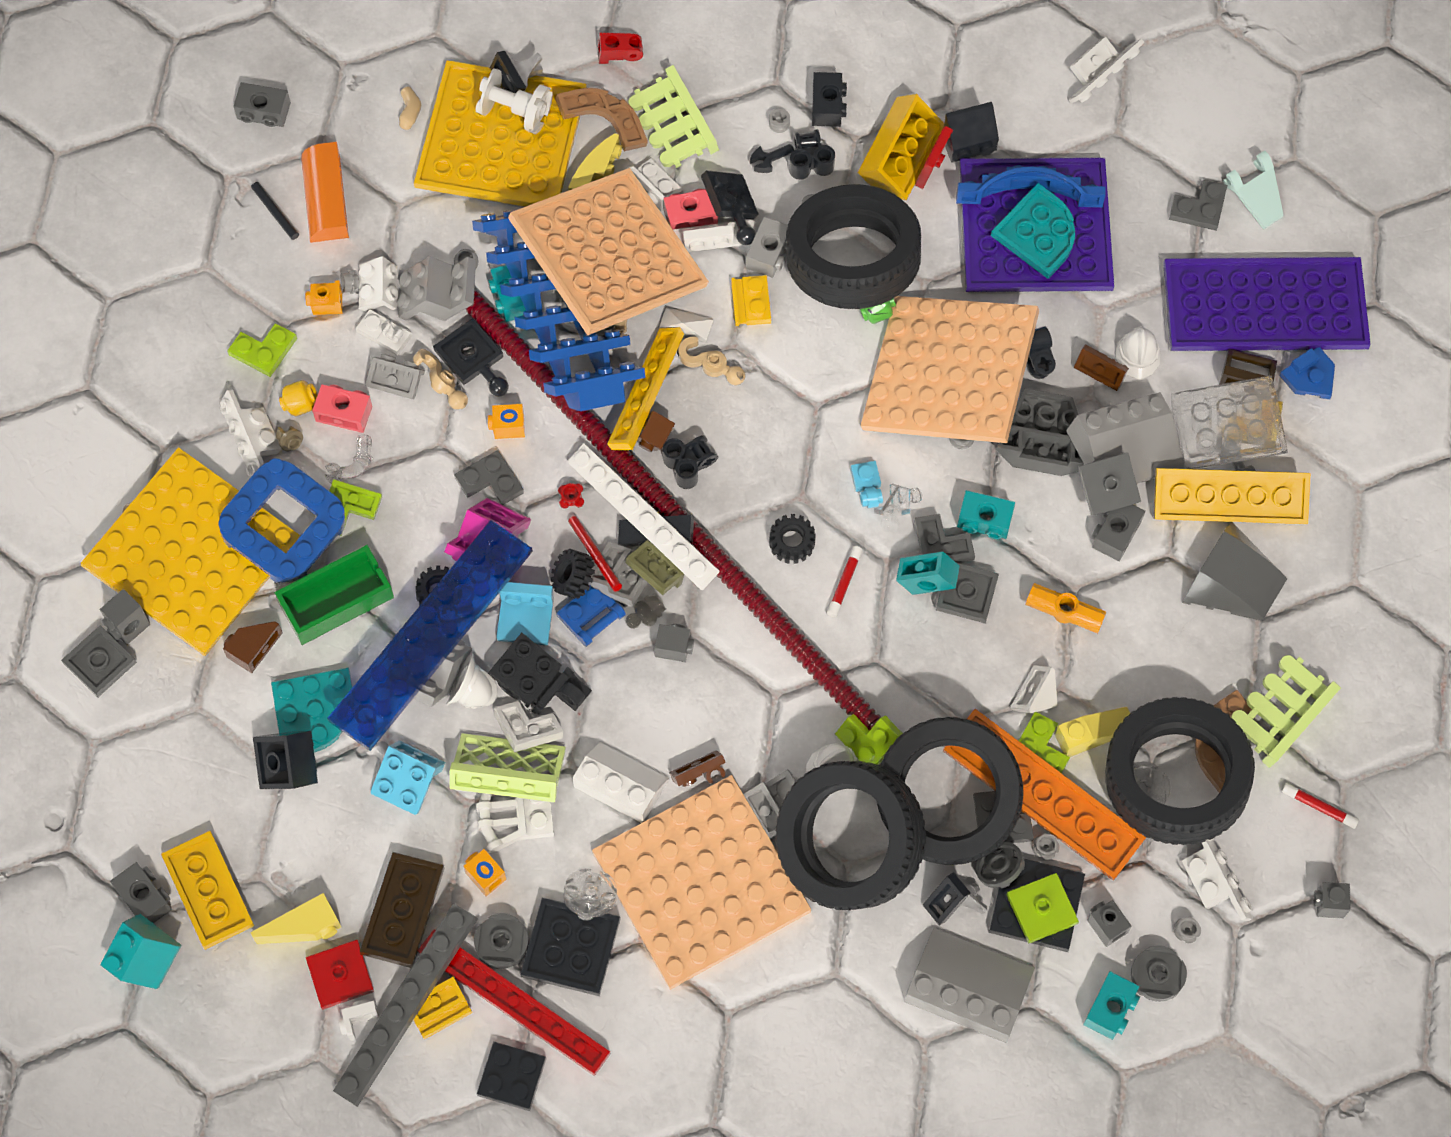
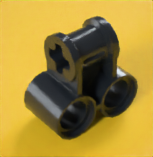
[789,129,835,180]
[1027,326,1056,379]
[663,435,718,489]

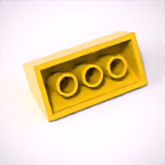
[857,94,944,201]

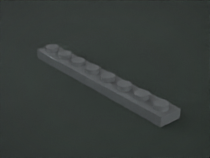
[333,903,478,1107]

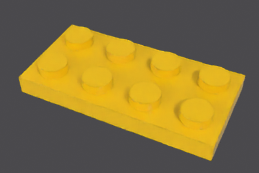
[161,831,254,950]

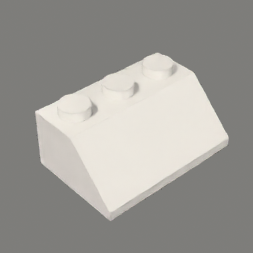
[573,742,669,823]

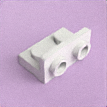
[630,158,683,211]

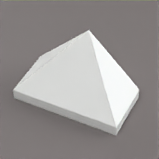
[659,307,713,343]
[1010,665,1058,713]

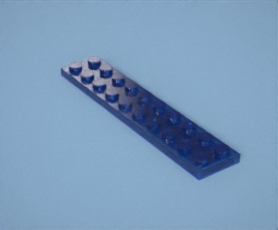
[327,520,533,751]

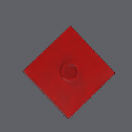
[915,126,953,189]
[305,940,374,1010]

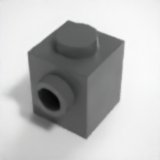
[655,624,694,662]
[1313,882,1350,918]
[1088,900,1132,947]

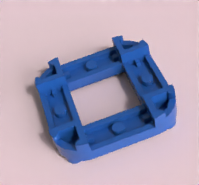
[218,458,345,583]

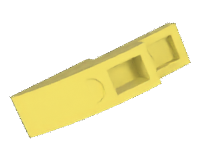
[568,133,622,191]

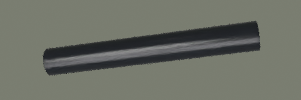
[251,182,299,240]

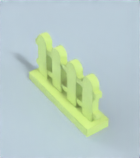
[628,65,719,168]
[1230,655,1341,768]

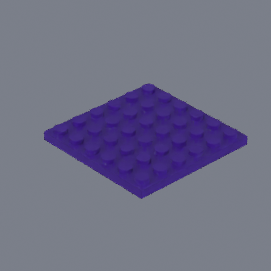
[960,158,1115,292]

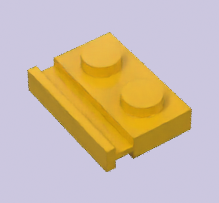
[731,275,771,326]
[414,977,473,1040]

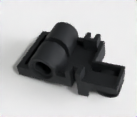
[488,632,592,715]

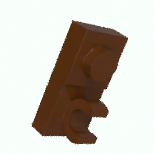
[1074,344,1129,391]
[669,750,726,787]

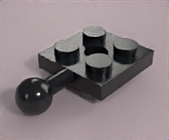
[701,170,759,245]
[433,318,509,397]

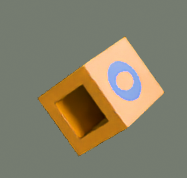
[488,404,525,439]
[463,849,507,896]

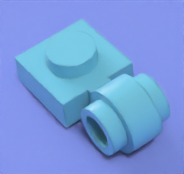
[851,461,883,508]

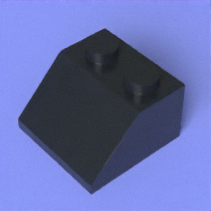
[944,101,999,163]
[253,731,318,789]

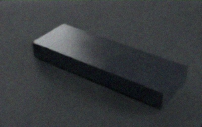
[618,515,694,547]

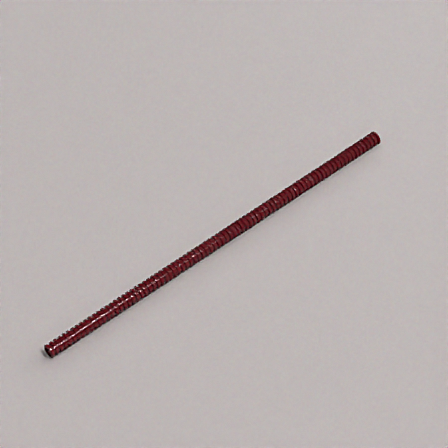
[466,291,881,731]

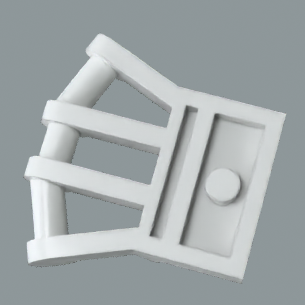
[476,793,554,853]

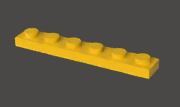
[607,327,684,450]

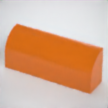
[301,142,349,243]

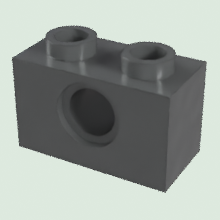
[233,82,291,127]
[1091,504,1146,562]
[99,589,150,645]
[110,862,172,923]

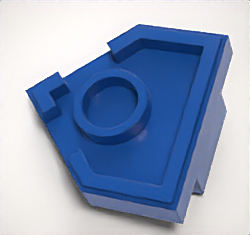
[1279,348,1335,400]

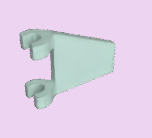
[1223,151,1284,230]

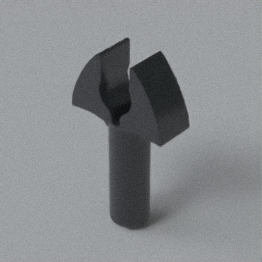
[750,144,794,173]

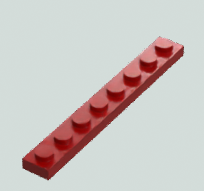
[418,929,611,1076]

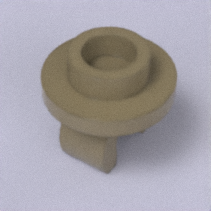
[276,426,303,451]

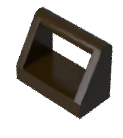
[1219,349,1277,398]

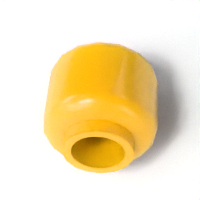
[279,380,318,417]

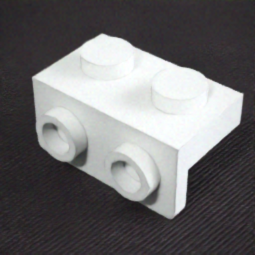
[359,256,398,312]

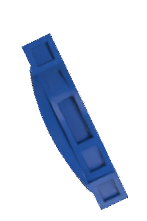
[956,165,1105,207]

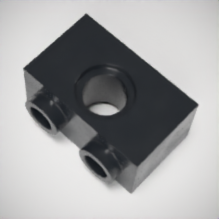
[812,72,847,127]

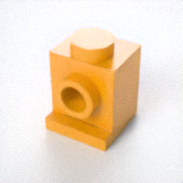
[305,280,343,315]

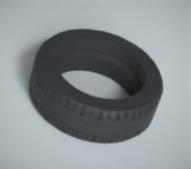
[786,184,921,309]
[1105,697,1255,845]
[877,717,1023,865]
[775,761,926,910]

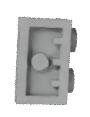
[365,354,425,399]

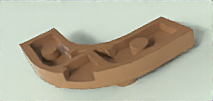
[555,88,648,151]
[1195,690,1252,793]

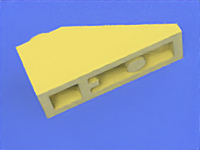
[1055,707,1130,757]
[250,893,341,944]

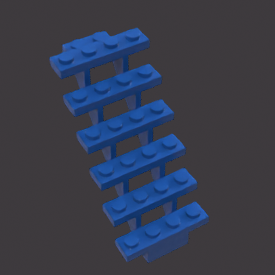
[472,210,645,411]

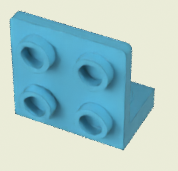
[497,582,554,645]
[371,740,446,815]

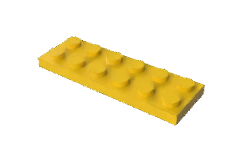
[1153,468,1311,524]

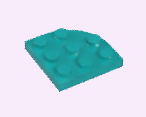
[991,183,1075,279]
[271,667,354,753]

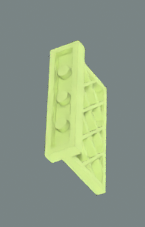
[450,733,566,802]

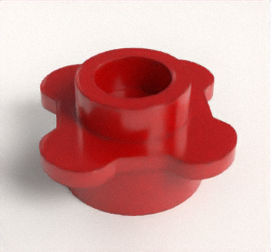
[558,483,584,509]

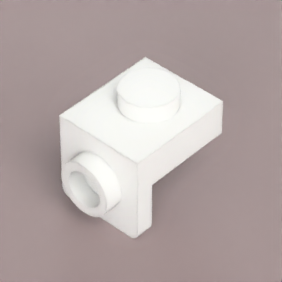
[339,999,379,1041]

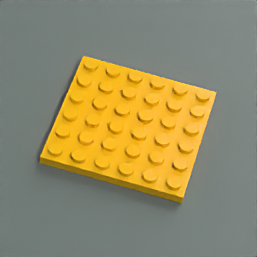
[414,60,587,207]
[80,447,301,656]

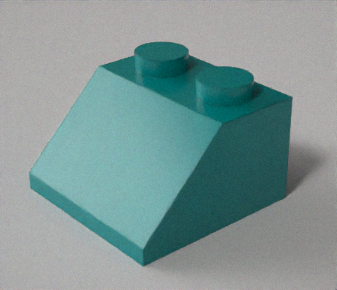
[100,914,182,989]

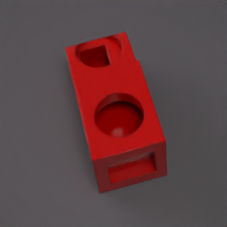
[597,33,643,64]

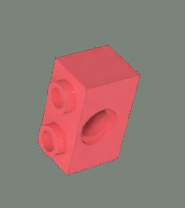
[664,188,718,229]
[312,384,372,433]

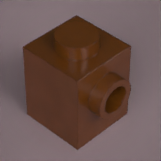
[637,411,675,452]

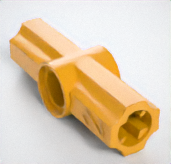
[1025,583,1106,634]

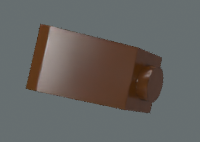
[223,621,283,674]

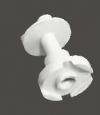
[476,69,553,134]

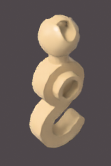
[679,337,746,386]
[413,349,468,409]

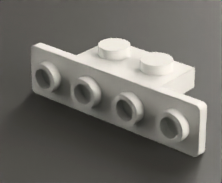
[1069,37,1145,104]
[673,220,756,252]
[220,390,281,478]
[1182,837,1253,921]

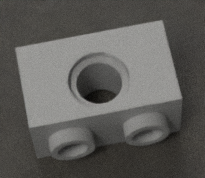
[746,217,788,278]

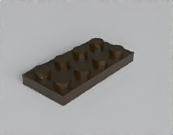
[360,852,445,968]

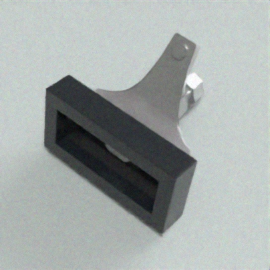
[490,51,543,93]
[923,872,987,926]

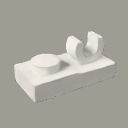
[356,309,412,355]

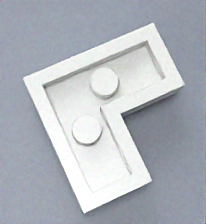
[494,701,564,752]

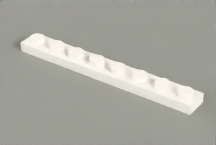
[567,444,720,590]

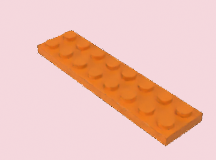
[943,709,1146,881]

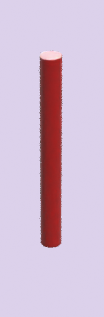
[568,516,622,592]

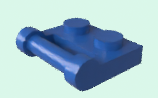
[557,585,626,647]

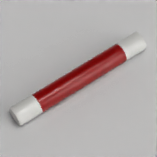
[827,546,863,618]
[1282,783,1359,829]

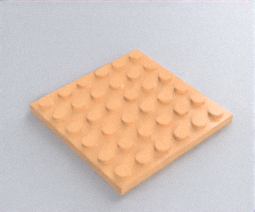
[508,168,709,335]
[861,296,1039,443]
[592,775,811,990]

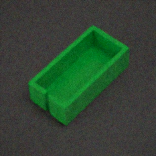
[274,545,394,645]

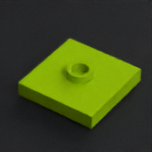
[1006,873,1079,944]

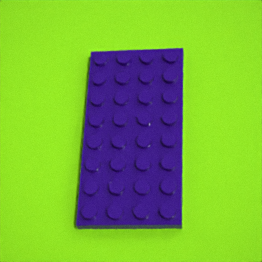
[1163,257,1371,351]

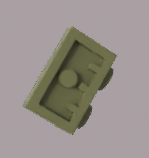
[625,540,684,595]

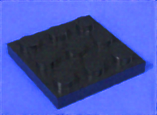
[989,856,1085,952]
[520,898,621,997]

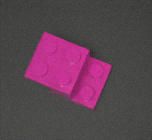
[444,498,531,574]

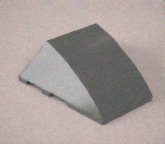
[996,388,1084,476]
[1182,522,1287,621]

